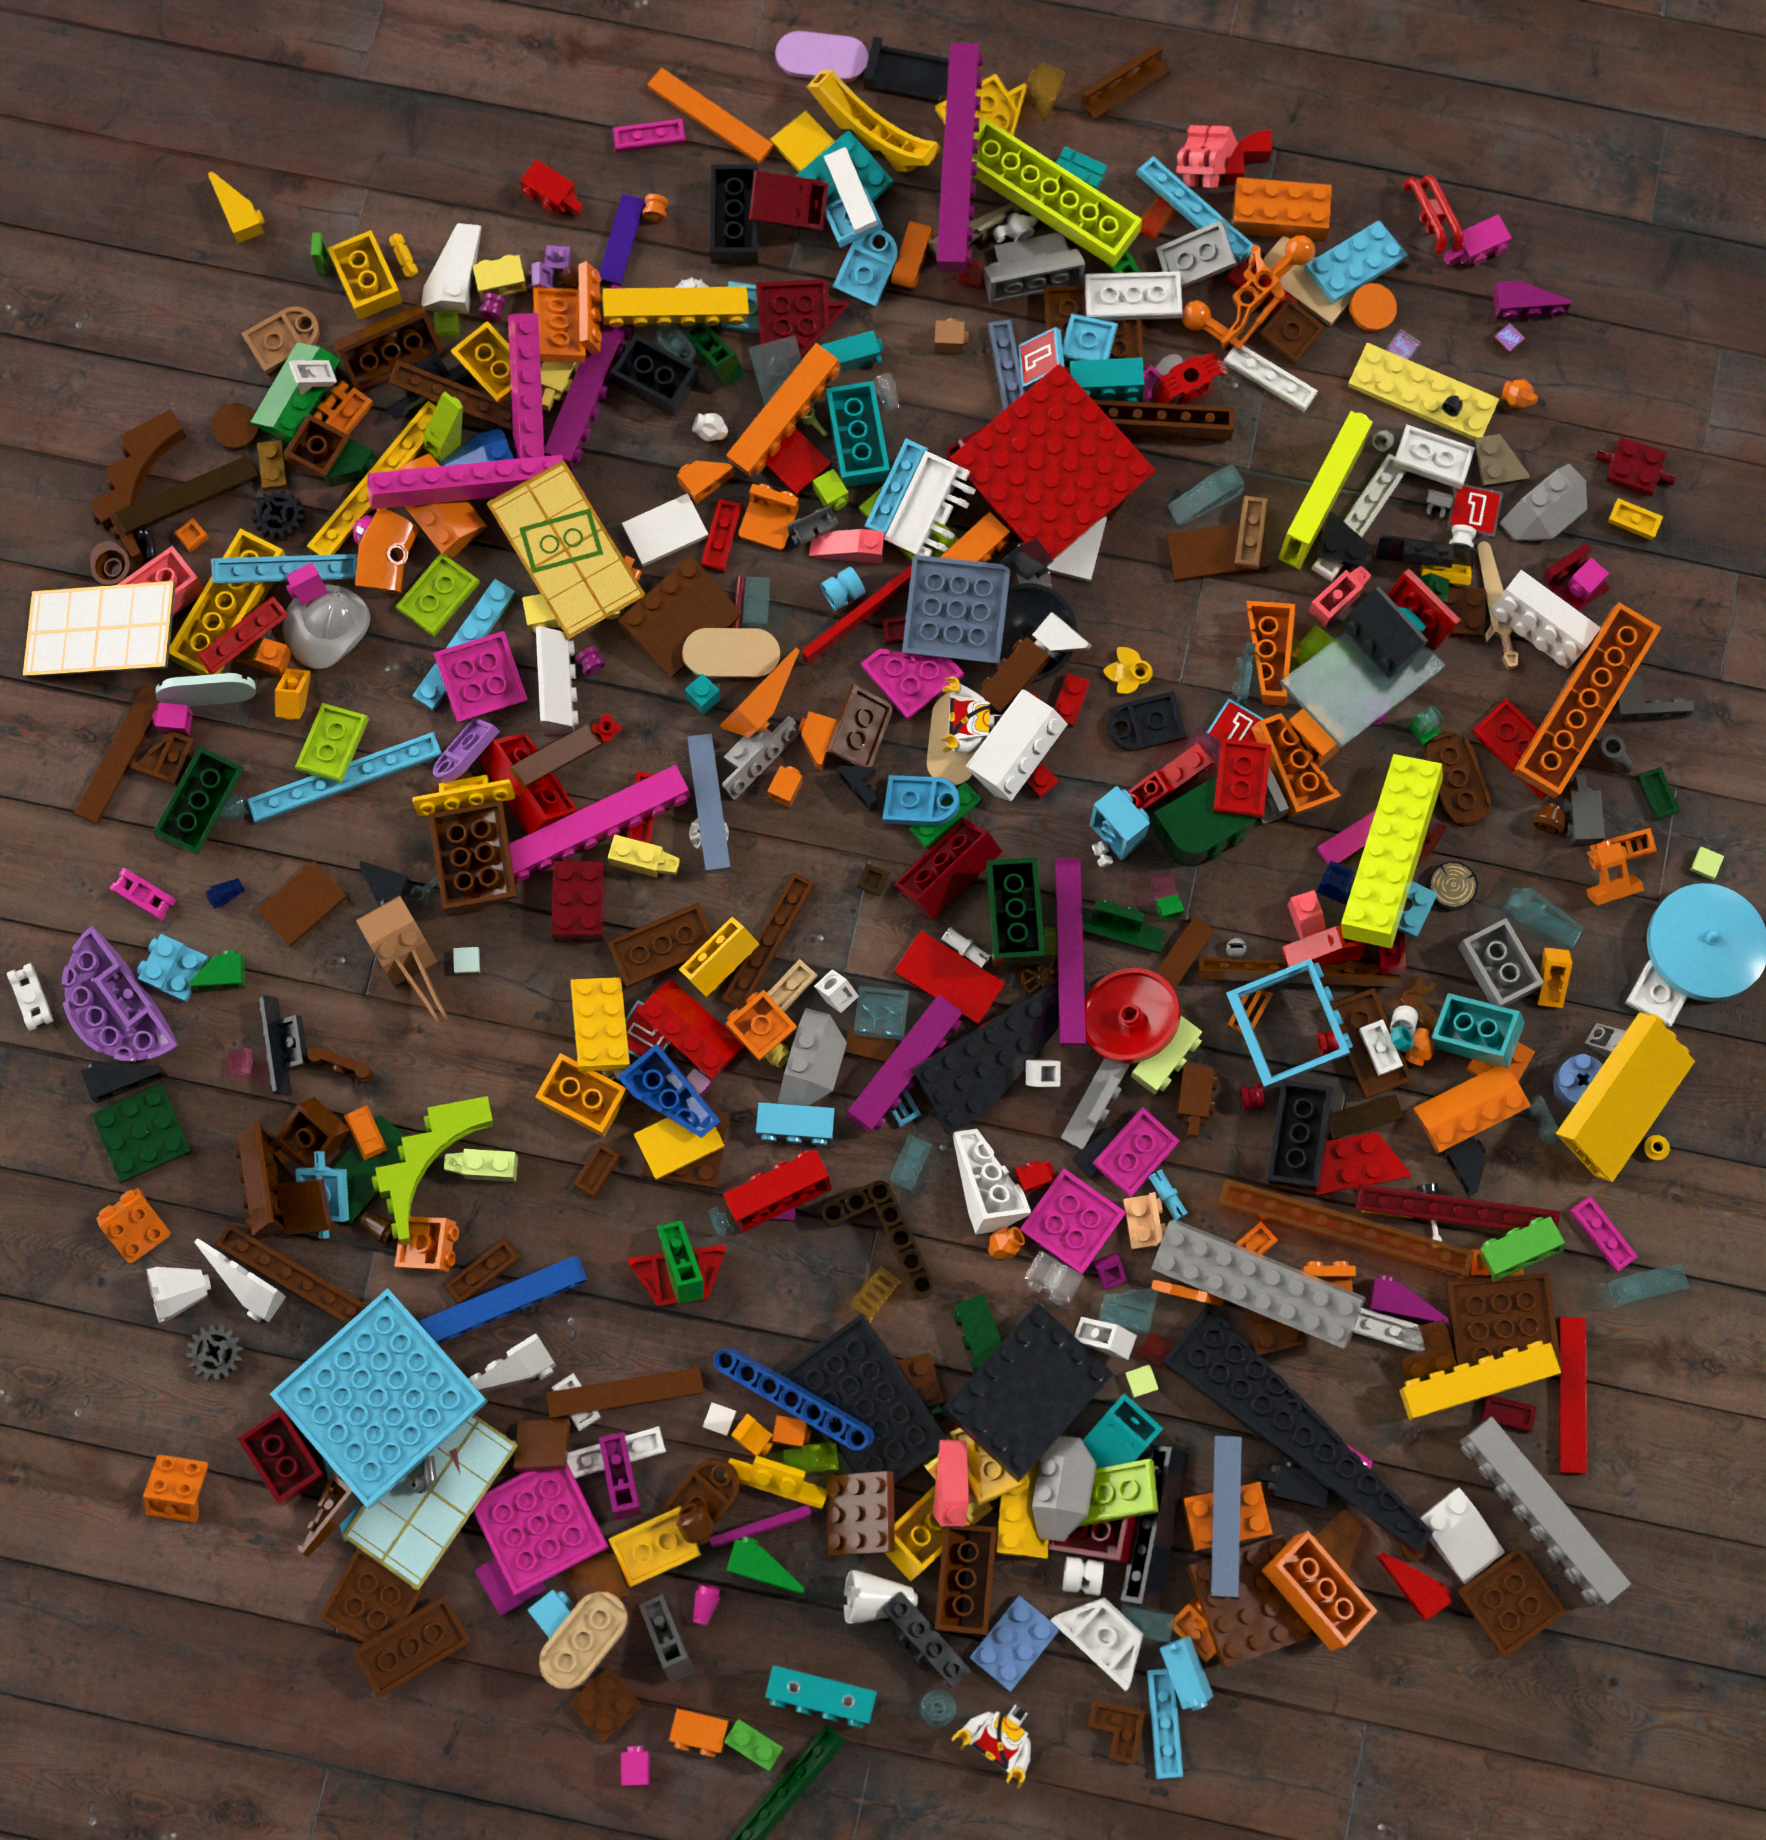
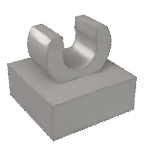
[1426,489,1453,517]

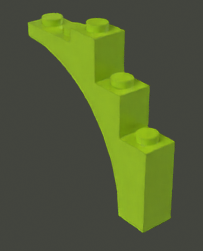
[372,1096,493,1245]

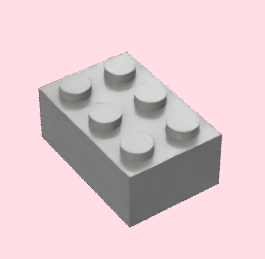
[1458,918,1544,1007]

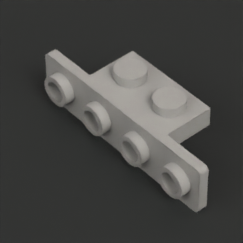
[722,716,801,800]
[1061,1059,1130,1150]

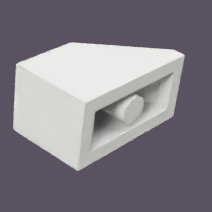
[1032,612,1092,652]
[1074,1317,1137,1360]

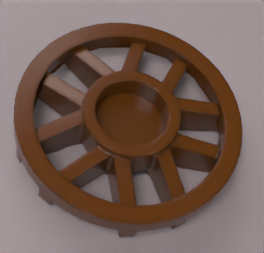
[1020,953,1058,995]

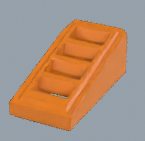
[1602,828,1658,862]

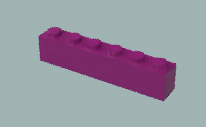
[846,995,963,1134]

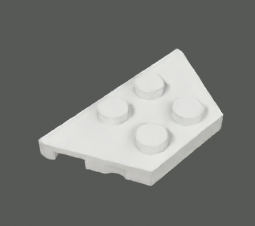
[1050,1598,1143,1691]

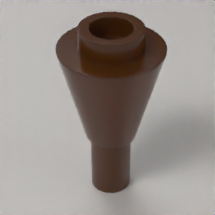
[559,265,604,294]

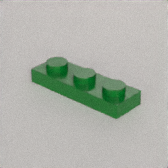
[909,782,982,849]

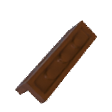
[1081,44,1171,122]

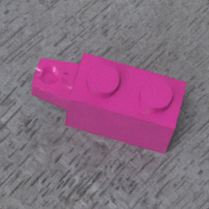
[1443,214,1512,267]

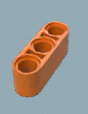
[891,221,933,289]

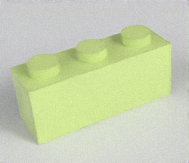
[1131,1016,1202,1095]

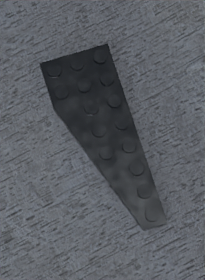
[911,976,1091,1135]

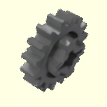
[186,1324,244,1381]

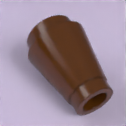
[360,1211,395,1245]

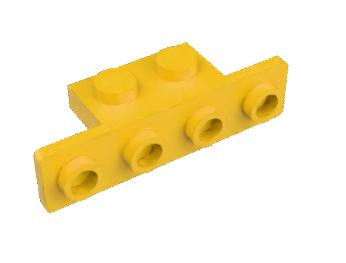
[412,775,515,816]
[723,1456,827,1509]

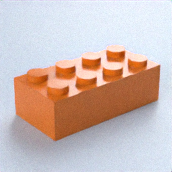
[1232,178,1332,241]
[1262,1531,1377,1651]

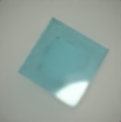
[708,1207,730,1238]

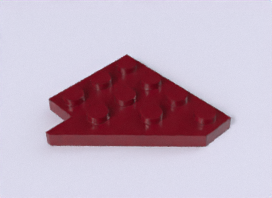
[756,279,849,376]

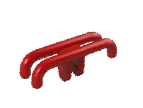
[1403,175,1464,254]

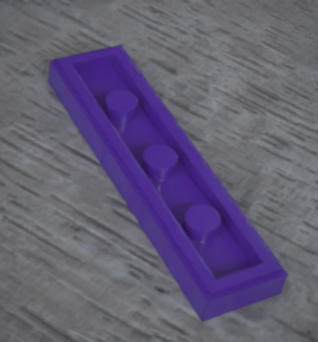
[599,194,645,287]

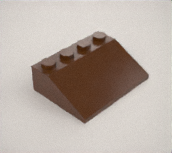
[618,556,742,679]
[429,800,517,916]
[235,1121,285,1239]

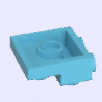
[137,934,209,1003]

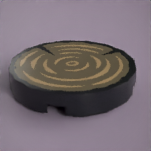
[1427,861,1478,911]

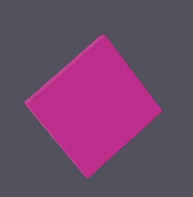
[473,1463,609,1597]

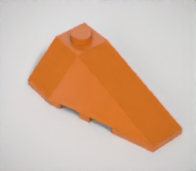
[719,647,800,738]

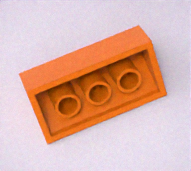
[396,454,488,558]
[1413,1065,1531,1153]

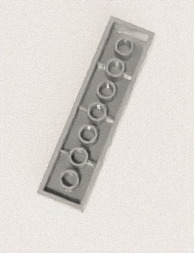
[1151,1219,1366,1348]
[1459,1417,1631,1606]

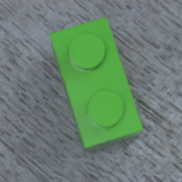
[724,1719,784,1771]

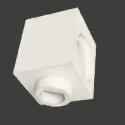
[814,969,859,1013]

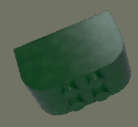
[1150,775,1257,866]
[986,857,1045,967]

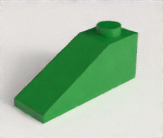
[657,1220,703,1304]

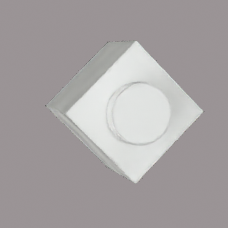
[1026,1060,1060,1087]

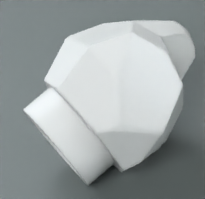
[692,413,728,442]

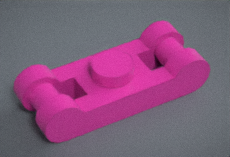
[109,868,177,922]

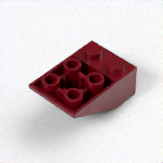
[749,171,829,231]

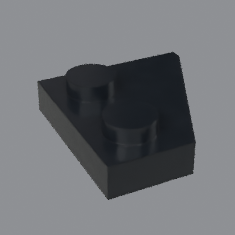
[1316,511,1370,568]

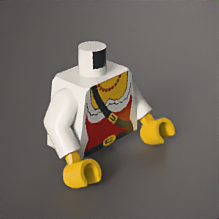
[941,676,1003,754]
[952,1705,1031,1788]

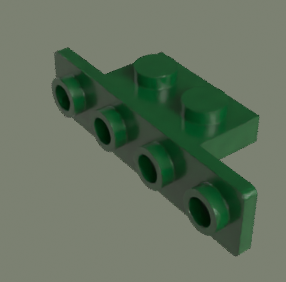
[1082,900,1166,953]

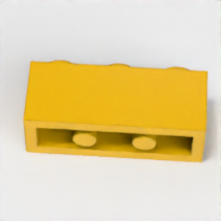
[679,917,759,997]

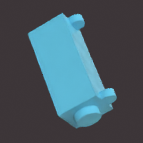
[1160,1635,1213,1711]

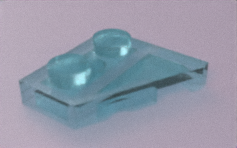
[1232,643,1256,705]
[1098,1286,1158,1335]

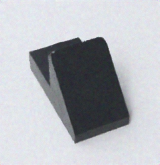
[837,766,878,811]

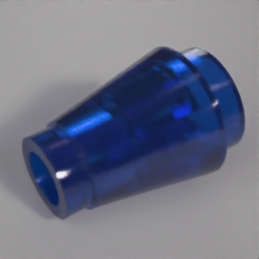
[205,878,245,909]

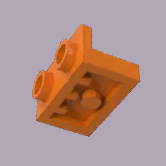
[1168,1597,1216,1662]

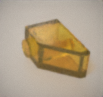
[1028,62,1066,122]

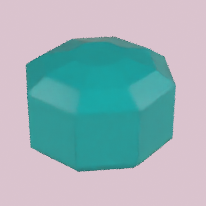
[1390,1025,1414,1052]

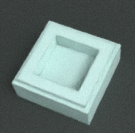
[453,947,480,975]

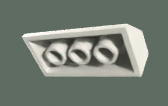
[536,626,579,736]
[965,689,1068,801]

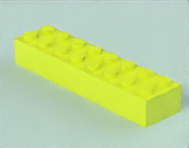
[973,118,1142,268]
[1341,754,1443,948]

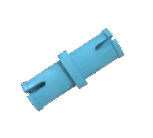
[1148,1169,1188,1220]

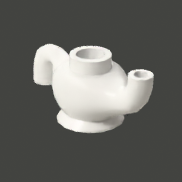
[993,213,1039,243]

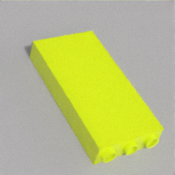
[1278,411,1373,570]

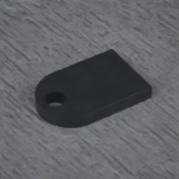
[1108,691,1187,751]

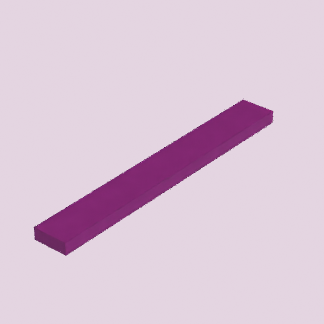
[1055,858,1086,1047]

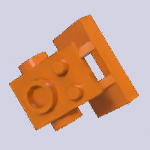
[1586,840,1644,905]

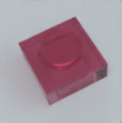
[228,1048,253,1078]

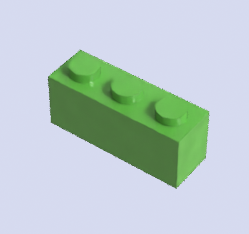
[1480,1216,1565,1282]

